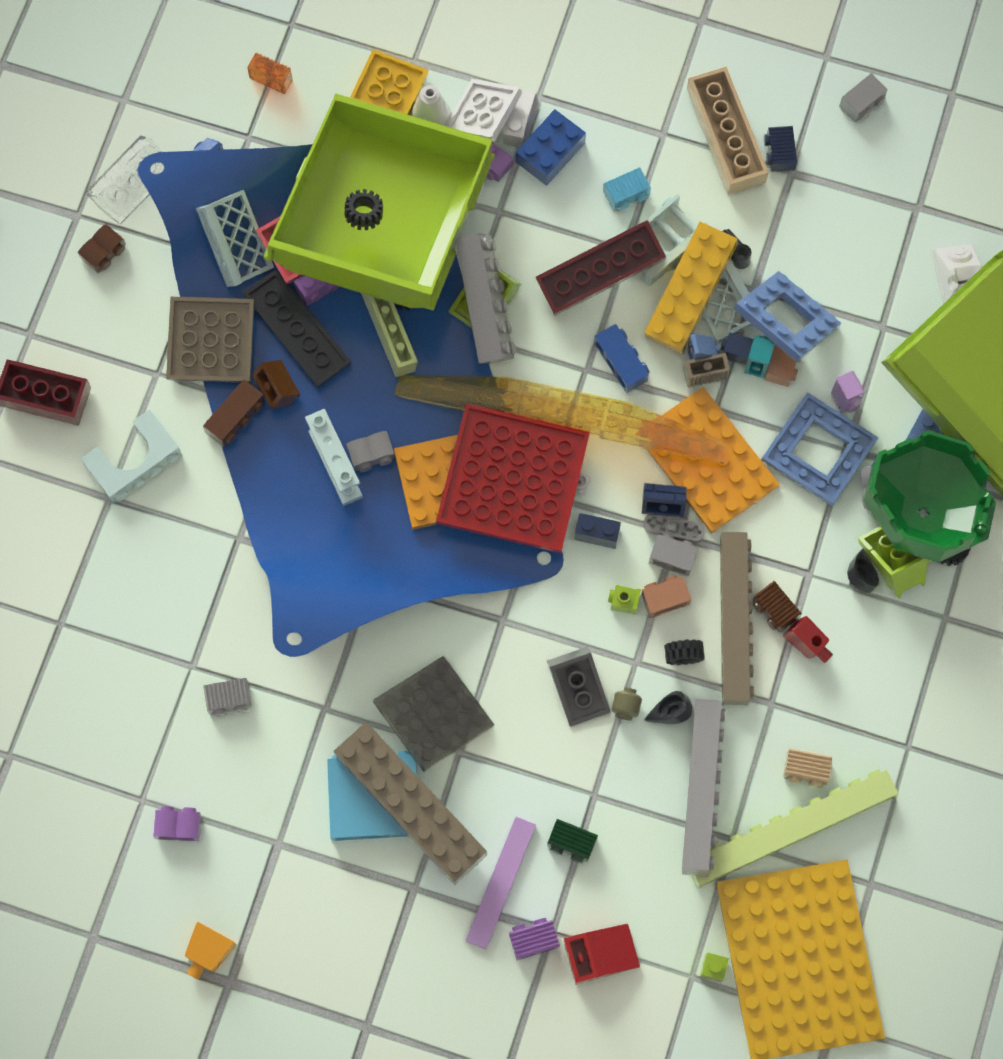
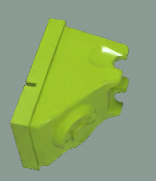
[858,526,930,598]

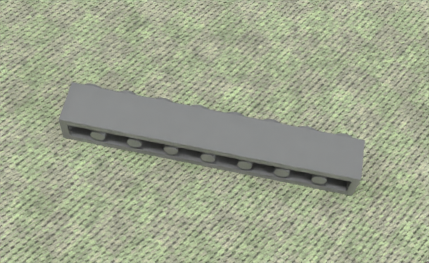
[682,699,726,877]

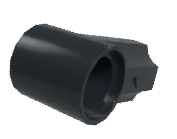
[722,228,752,269]

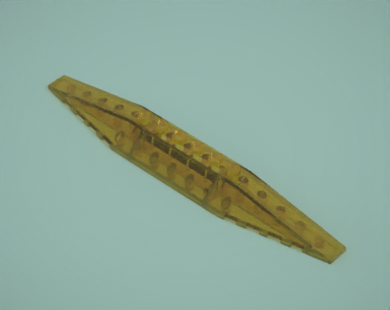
[394,375,728,464]

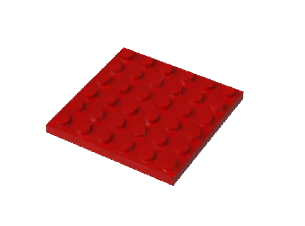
[436,403,590,553]

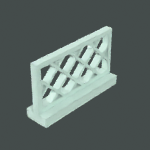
[196,190,274,287]
[703,260,752,343]

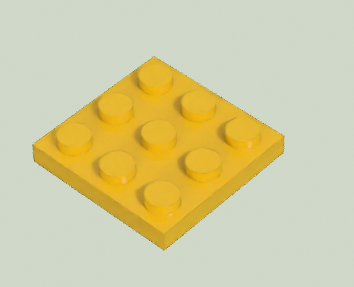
[350,49,429,115]

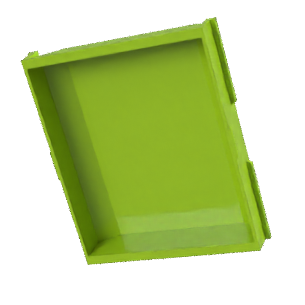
[264,93,495,311]
[881,250,1003,497]

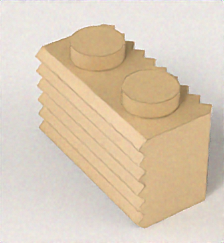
[783,748,833,788]

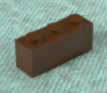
[203,380,265,447]

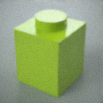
[699,952,729,983]

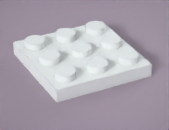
[445,79,523,142]

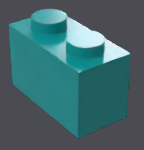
[744,336,775,379]

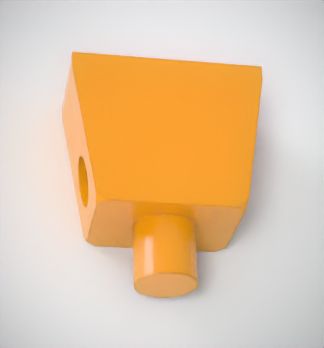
[185,921,237,980]

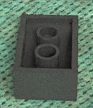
[547,647,611,727]

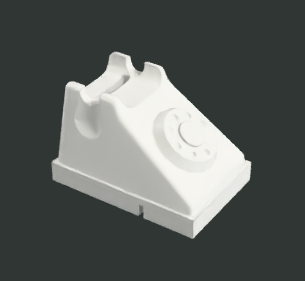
[931,244,982,303]

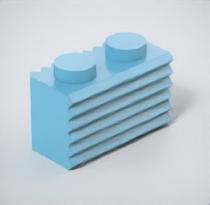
[603,167,651,211]

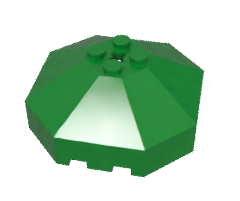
[863,430,996,563]

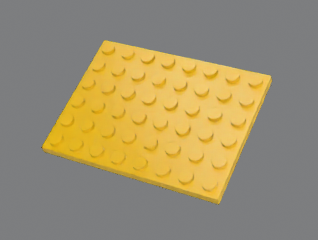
[716,859,885,1059]

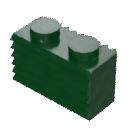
[547,819,598,864]

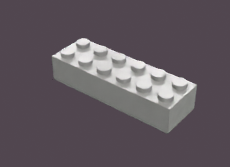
[455,233,516,364]

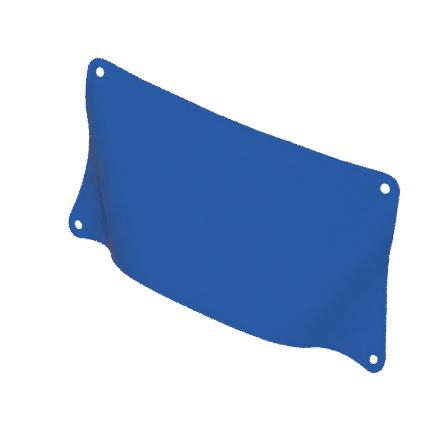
[137,144,564,657]

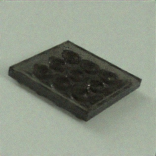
[373,656,495,772]

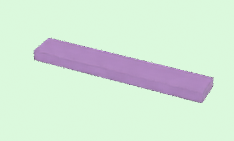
[466,817,536,949]

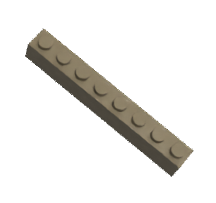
[720,532,754,705]

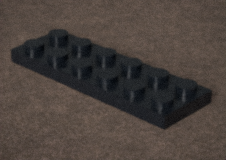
[243,270,351,388]

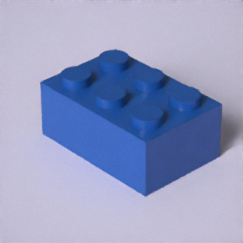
[516,109,586,186]

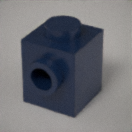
[720,332,754,365]

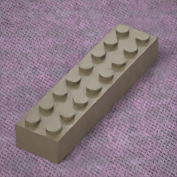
[333,722,487,886]

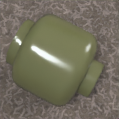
[611,687,642,721]

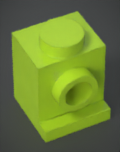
[608,585,641,615]

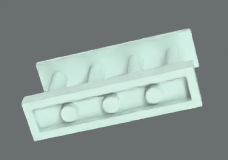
[644,194,708,287]
[305,409,363,506]

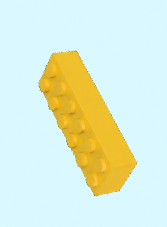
[644,221,738,355]

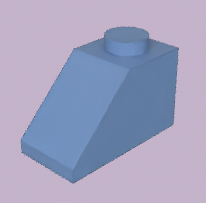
[687,334,720,360]

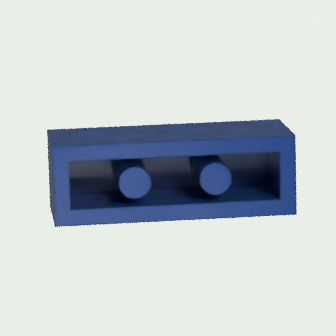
[594,324,650,393]

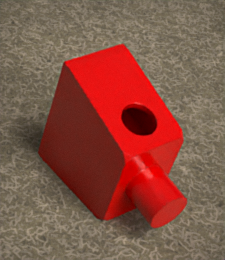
[782,615,833,663]

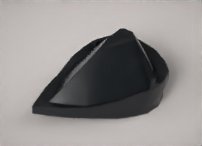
[847,549,879,593]
[644,691,693,724]

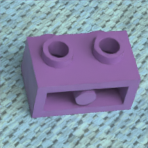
[294,275,340,306]

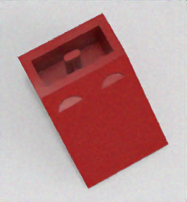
[563,923,640,985]

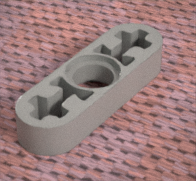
[643,514,705,544]

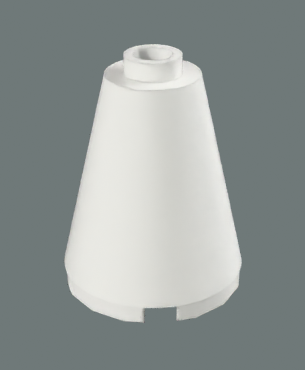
[411,85,451,126]

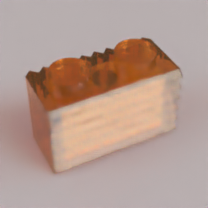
[247,52,293,94]

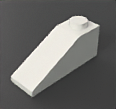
[503,90,536,148]

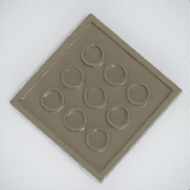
[166,296,255,383]

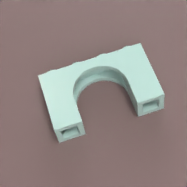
[80,409,182,503]

